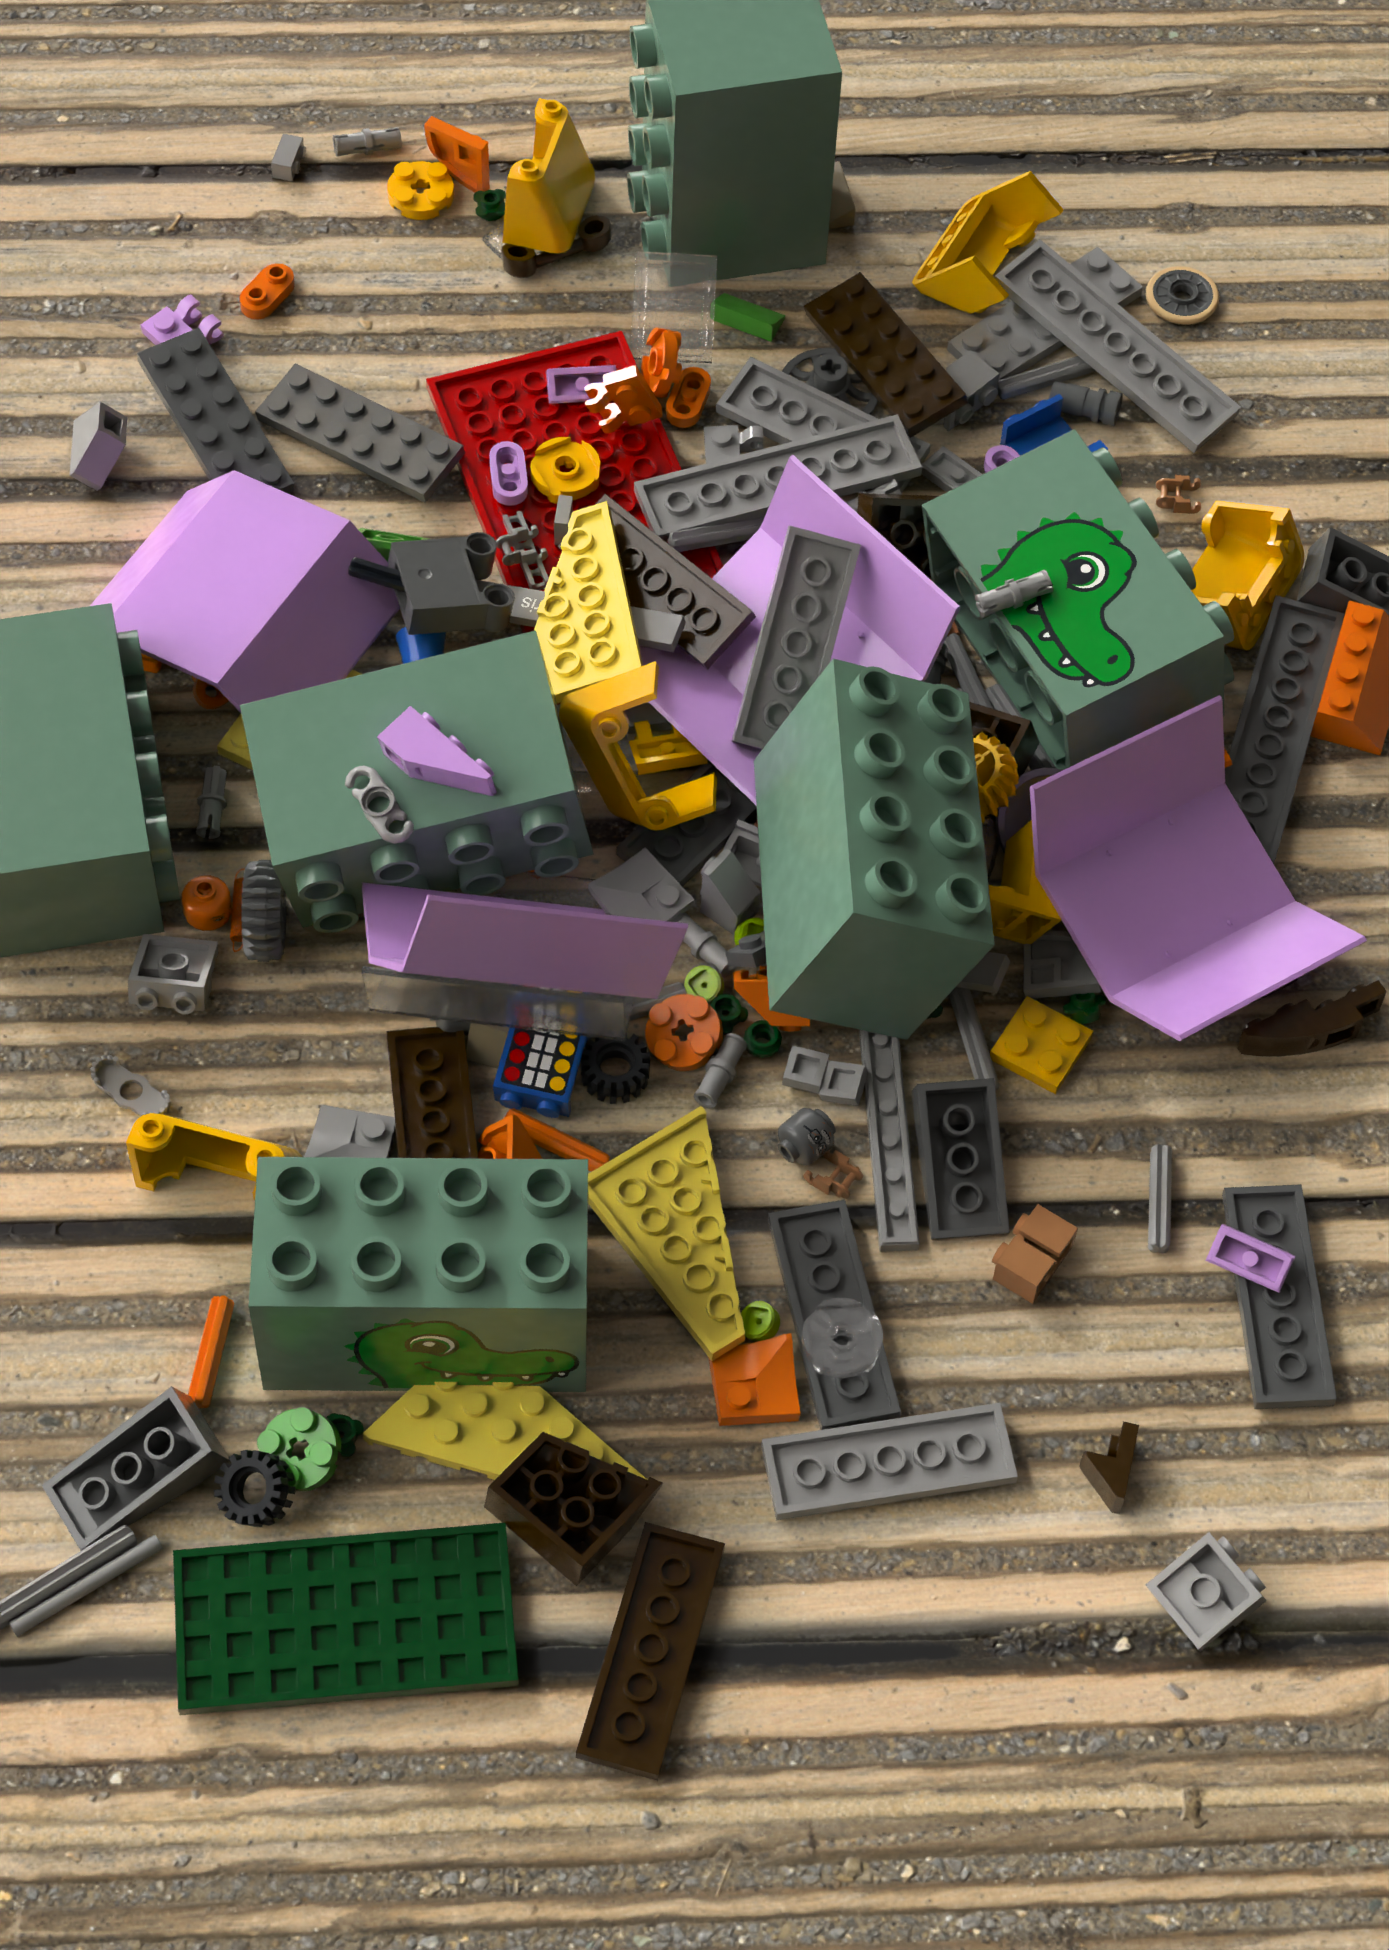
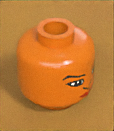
[181,875,232,931]

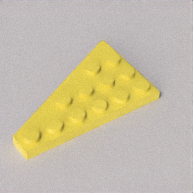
[534,501,643,703]
[588,1106,745,1361]
[363,1382,646,1480]

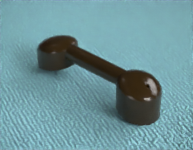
[501,215,611,278]

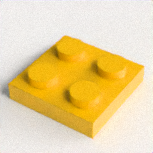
[990,996,1093,1095]

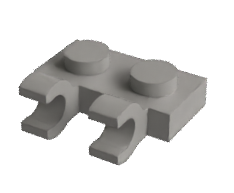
[704,425,764,463]

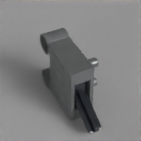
[348,532,515,635]

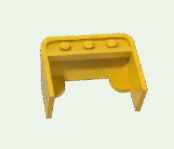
[912,171,1064,314]
[559,661,717,830]

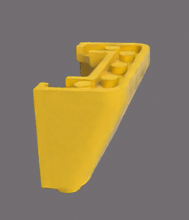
[502,98,595,253]
[1191,500,1304,650]
[126,1113,302,1200]

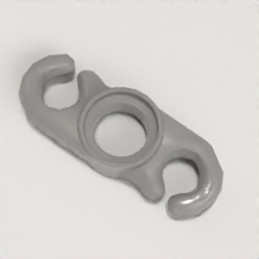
[345,765,414,844]

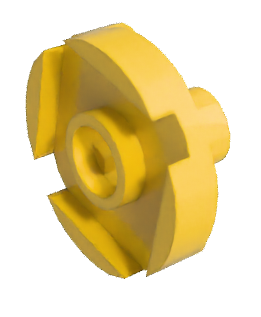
[387,161,454,220]
[530,437,601,504]

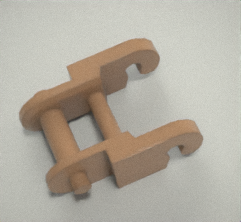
[1156,475,1201,514]
[803,1150,863,1199]

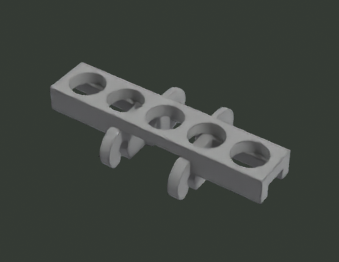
[496,511,549,590]

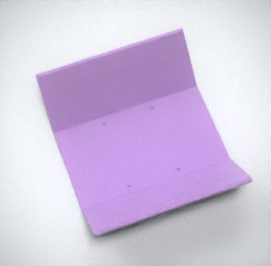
[639,454,960,805]
[90,470,400,713]
[1030,695,1367,1041]
[362,882,688,999]

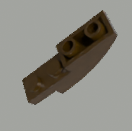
[1237,980,1387,1057]

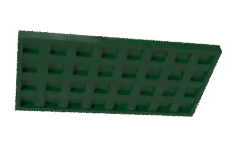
[173,1522,518,1715]

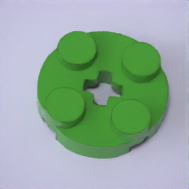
[257,1407,341,1491]

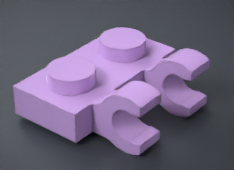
[141,294,224,345]

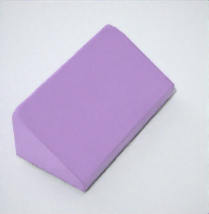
[546,365,616,404]
[1205,1224,1296,1293]

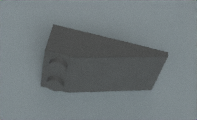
[1297,527,1389,615]
[912,1078,1010,1240]
[42,1386,230,1551]

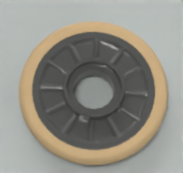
[1146,266,1219,325]

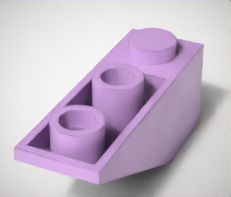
[377,706,497,796]

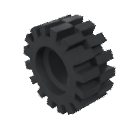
[581,1029,650,1104]
[214,1450,296,1527]

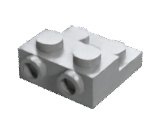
[128,934,219,1014]
[1146,1532,1267,1652]

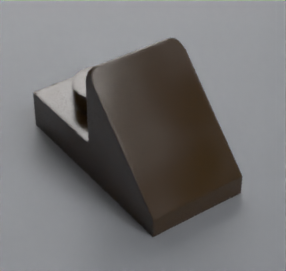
[1079,1421,1139,1514]

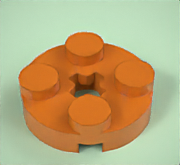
[641,327,682,398]
[645,994,723,1071]

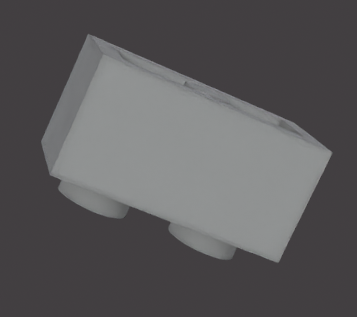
[271,134,306,181]

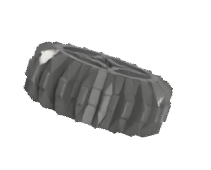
[241,860,287,962]

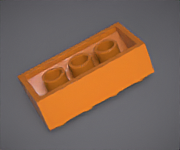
[1310,601,1389,755]

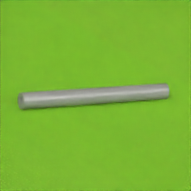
[9,1534,163,1637]

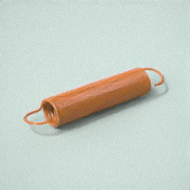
[230,868,245,952]

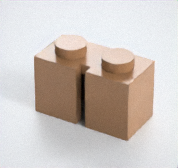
[992,1204,1078,1304]

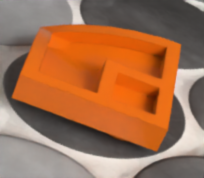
[424,116,490,193]
[708,1333,801,1426]

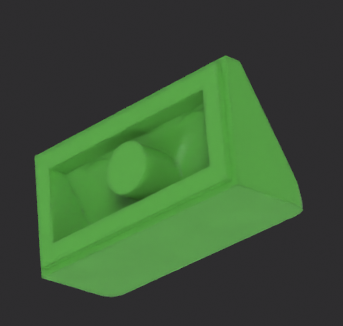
[710,293,785,342]

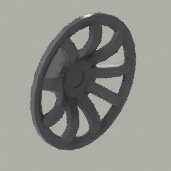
[782,348,878,415]

